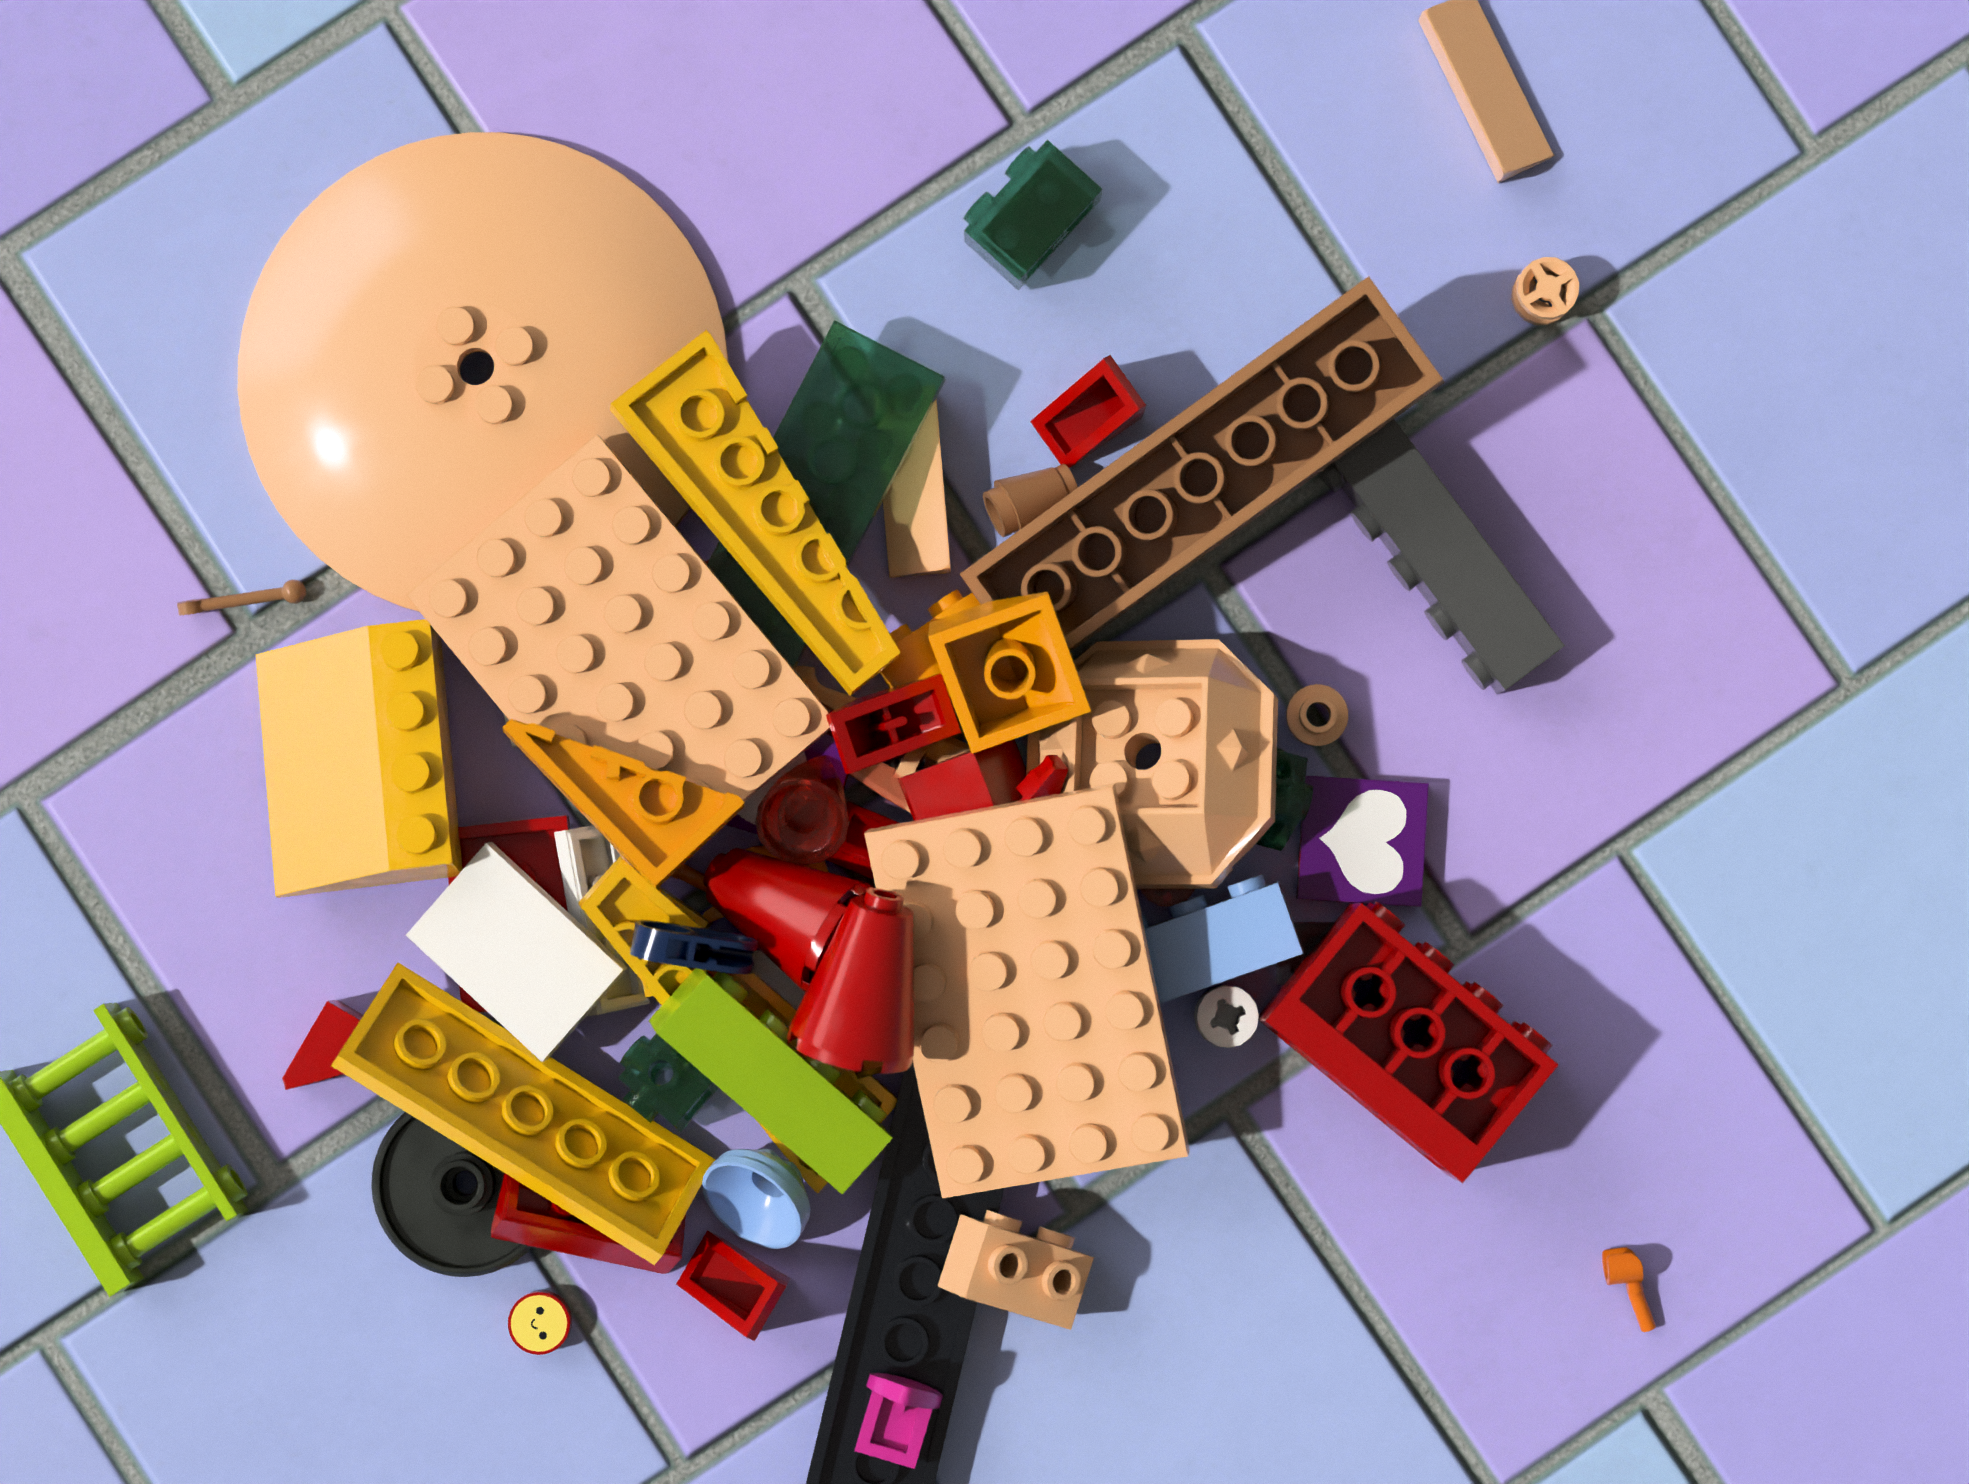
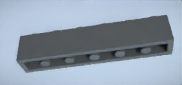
[1319,420,1565,694]

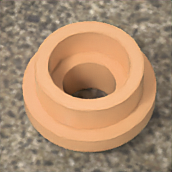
[1286,684,1348,746]

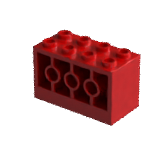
[1258,902,1559,1183]

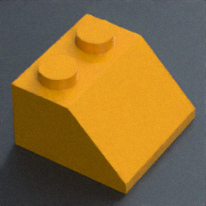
[928,592,1091,754]

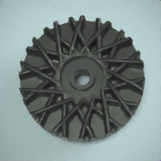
[371,1112,533,1277]

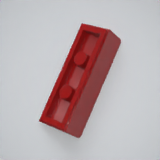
[491,1174,686,1274]

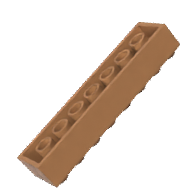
[960,276,1445,652]

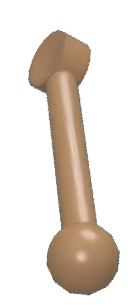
[177,580,306,615]

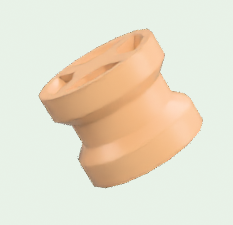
[1511,257,1579,325]

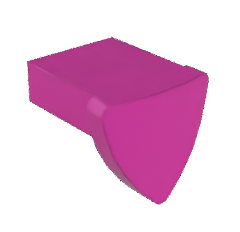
[855,1373,943,1469]

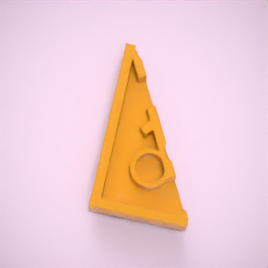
[502,718,745,890]

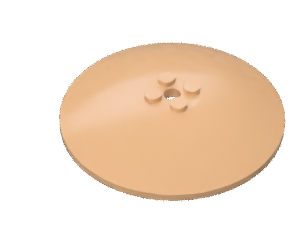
[238,132,729,612]

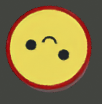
[508,1290,572,1355]

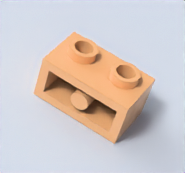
[938,1210,1094,1330]

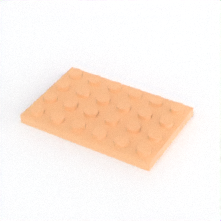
[406,434,831,861]
[864,783,1190,1198]

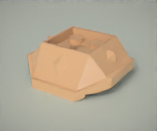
[1026,639,1278,889]

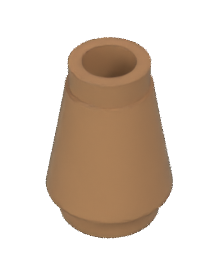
[983,464,1078,537]

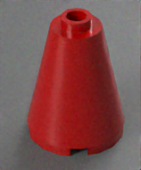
[703,848,875,993]
[787,888,914,1074]

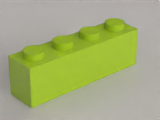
[648,968,893,1195]

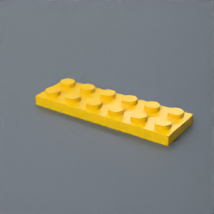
[331,962,716,1265]

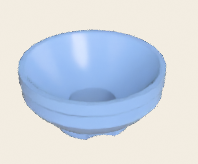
[702,1149,810,1249]

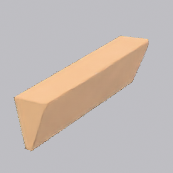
[1418,0,1554,183]
[874,385,951,578]

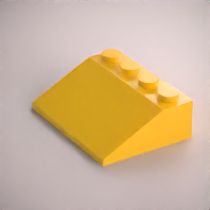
[256,619,463,898]

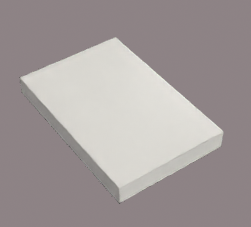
[406,842,628,1062]

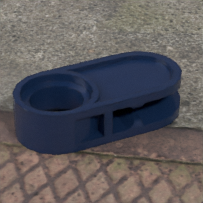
[630,920,758,974]

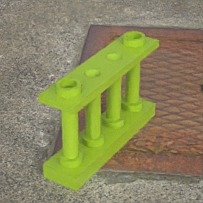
[0,1002,249,1297]

